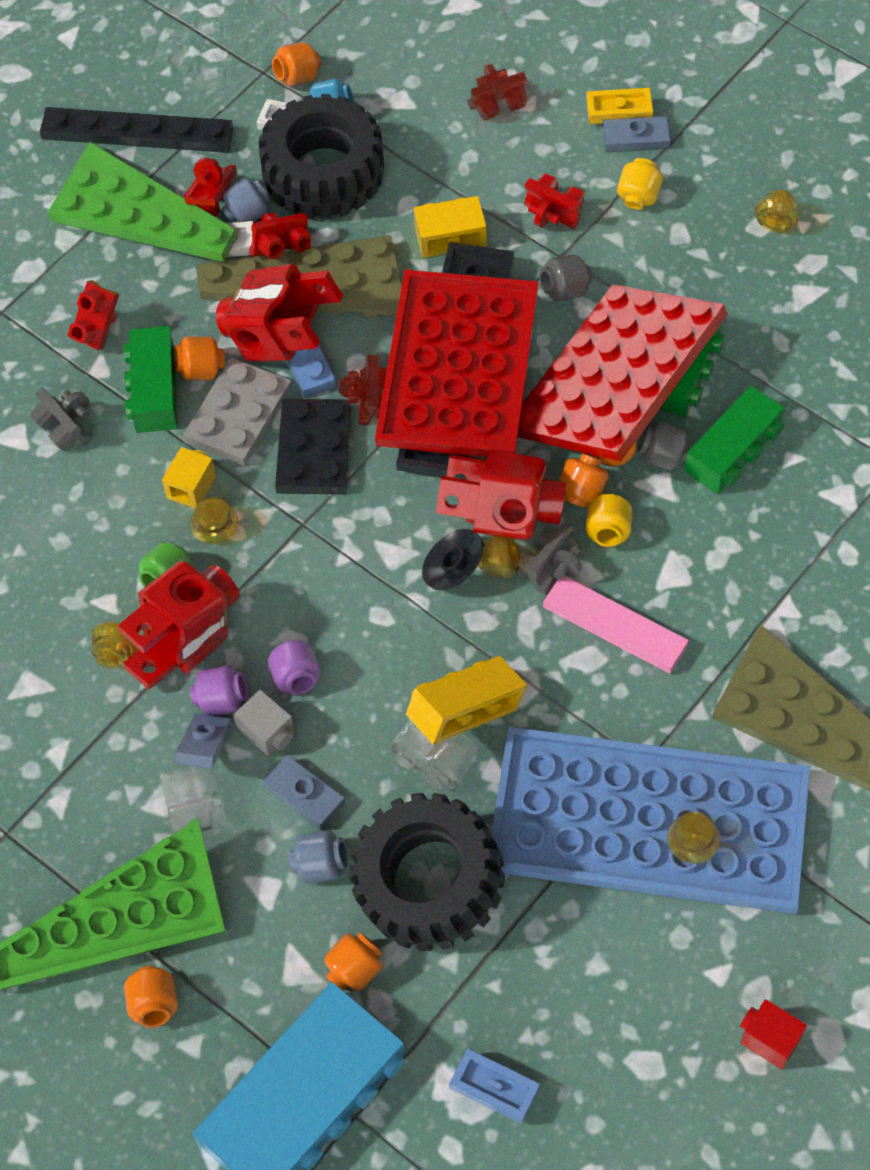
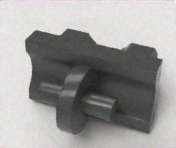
[29,387,93,451]
[518,523,583,595]

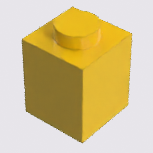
[162,447,216,510]

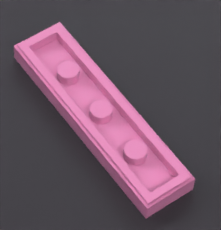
[543,576,689,674]

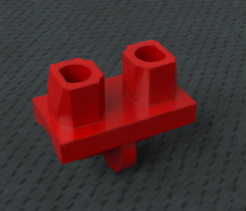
[184,158,237,217]
[524,173,584,229]
[249,213,312,259]
[67,280,119,350]

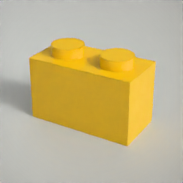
[414,196,487,258]

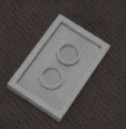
[182,358,292,467]

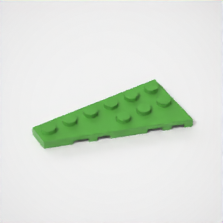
[47,142,238,262]
[0,818,226,991]

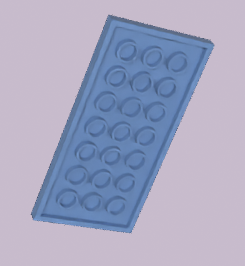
[491,726,810,914]

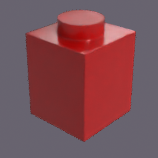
[740,999,808,1070]

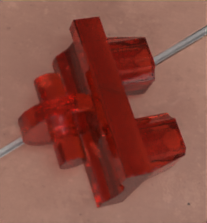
[467,64,527,121]
[339,354,387,426]

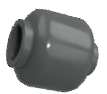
[539,255,592,301]
[638,421,693,471]

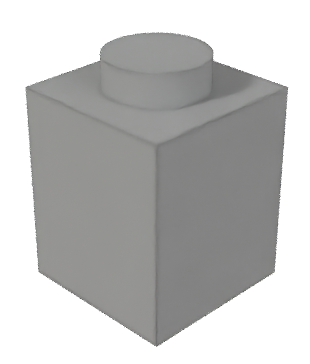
[233,690,295,757]

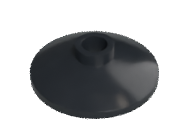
[422,529,484,590]

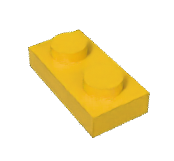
[586,88,653,124]

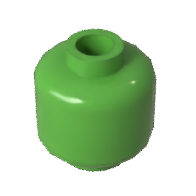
[138,542,191,587]

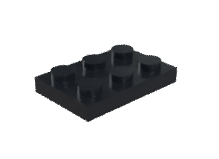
[275,399,352,495]

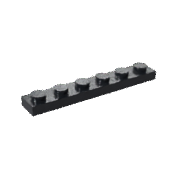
[40,107,234,153]

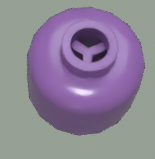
[268,640,321,695]
[190,665,248,716]

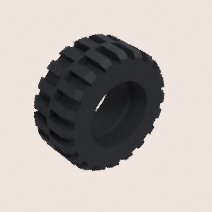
[258,94,384,220]
[349,793,505,951]

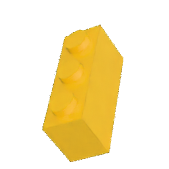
[406,656,527,745]

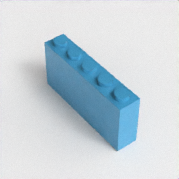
[192,982,405,1170]

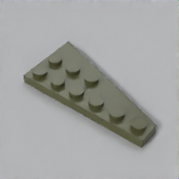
[196,235,401,318]
[712,624,870,791]

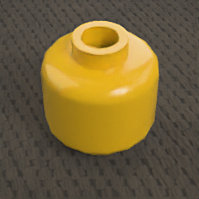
[617,158,663,210]
[585,494,633,547]

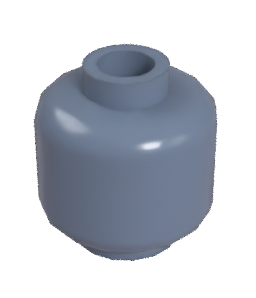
[221,178,271,223]
[288,830,348,884]

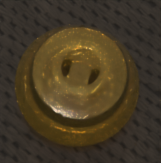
[754,190,798,233]
[190,497,238,543]
[478,535,520,579]
[91,622,138,669]
[667,812,720,864]

